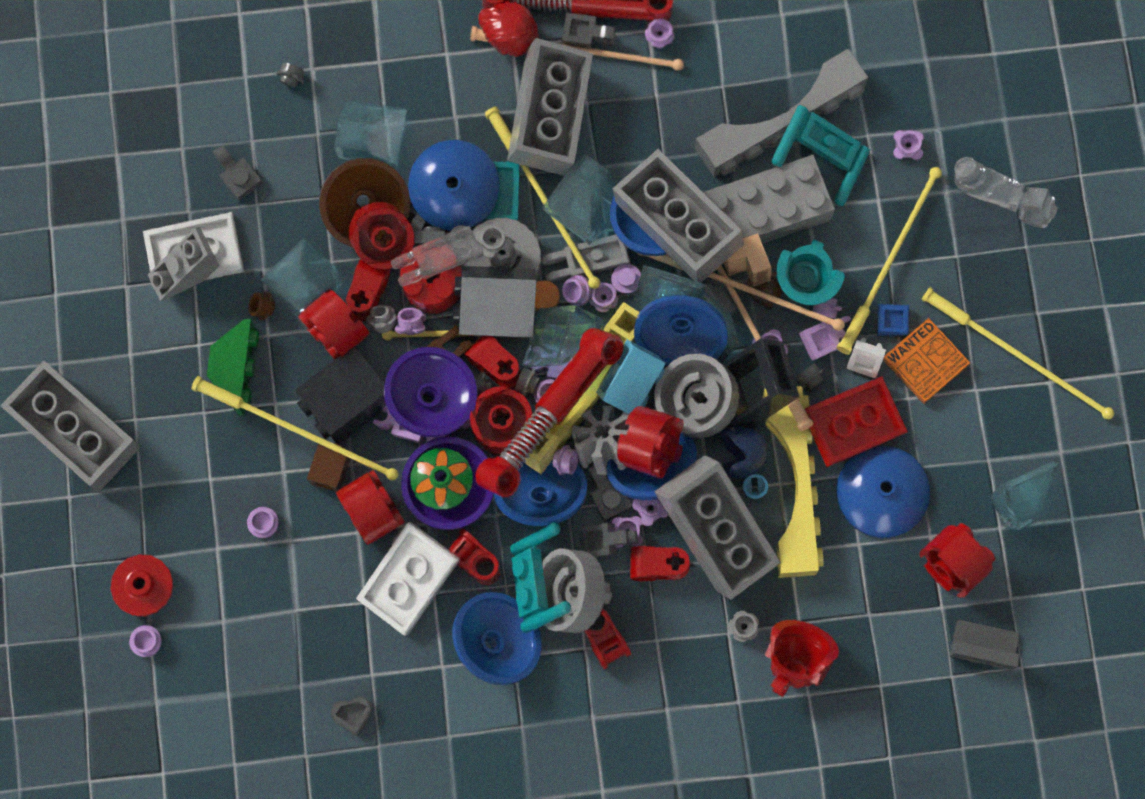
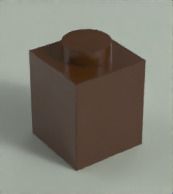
[307,442,351,492]

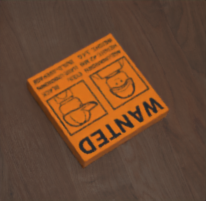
[883,318,970,404]

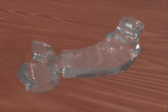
[954,157,1058,228]

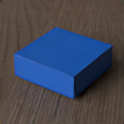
[877,304,909,337]

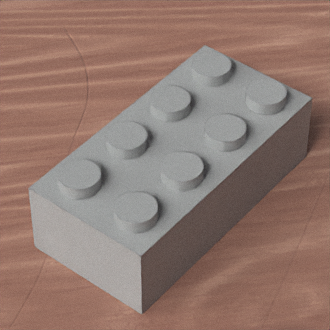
[507,38,593,176]
[612,149,744,285]
[703,155,835,244]
[1,360,141,493]
[655,455,780,600]

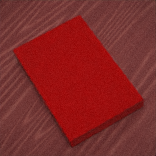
[804,376,908,467]

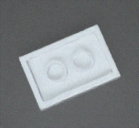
[143,212,245,280]
[356,522,460,636]

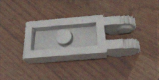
[541,234,630,283]

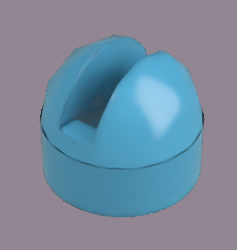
[742,473,768,499]

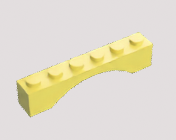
[524,302,640,474]
[763,386,824,578]

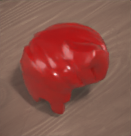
[479,2,539,57]

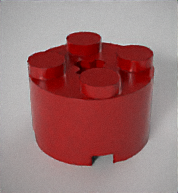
[349,202,414,269]
[400,245,461,314]
[297,288,370,360]
[470,386,532,455]
[617,406,684,478]
[336,469,405,545]
[919,523,996,598]

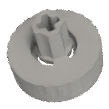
[462,218,541,281]
[654,354,739,438]
[542,549,612,633]

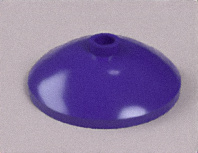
[384,347,477,437]
[401,437,494,530]

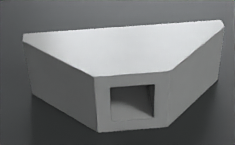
[148,227,220,301]

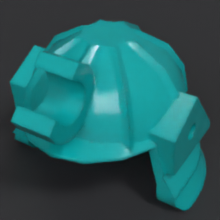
[775,239,845,305]

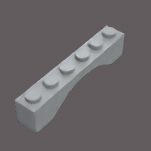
[695,49,868,177]

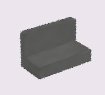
[950,620,1019,670]

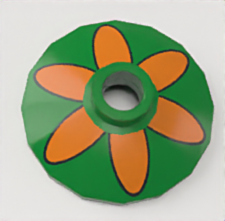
[411,448,473,510]

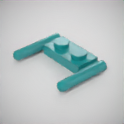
[772,105,870,206]
[510,523,571,633]

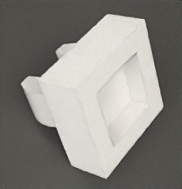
[846,338,886,379]

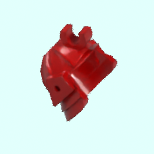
[765,620,839,698]

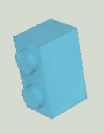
[596,339,666,414]

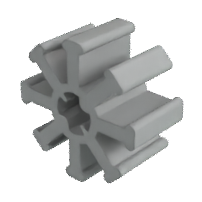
[572,406,630,475]

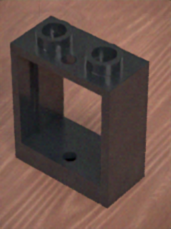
[723,338,799,428]

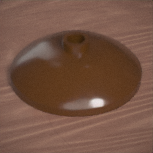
[319,158,410,247]

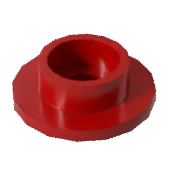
[110,554,174,617]

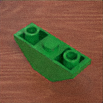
[207,319,259,416]

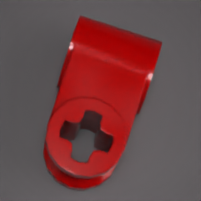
[346,259,391,321]
[464,335,521,389]
[448,528,501,585]
[630,546,690,581]
[583,609,632,670]

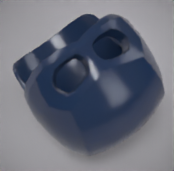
[720,426,768,480]

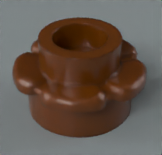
[248,291,275,321]

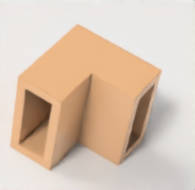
[723,234,771,287]

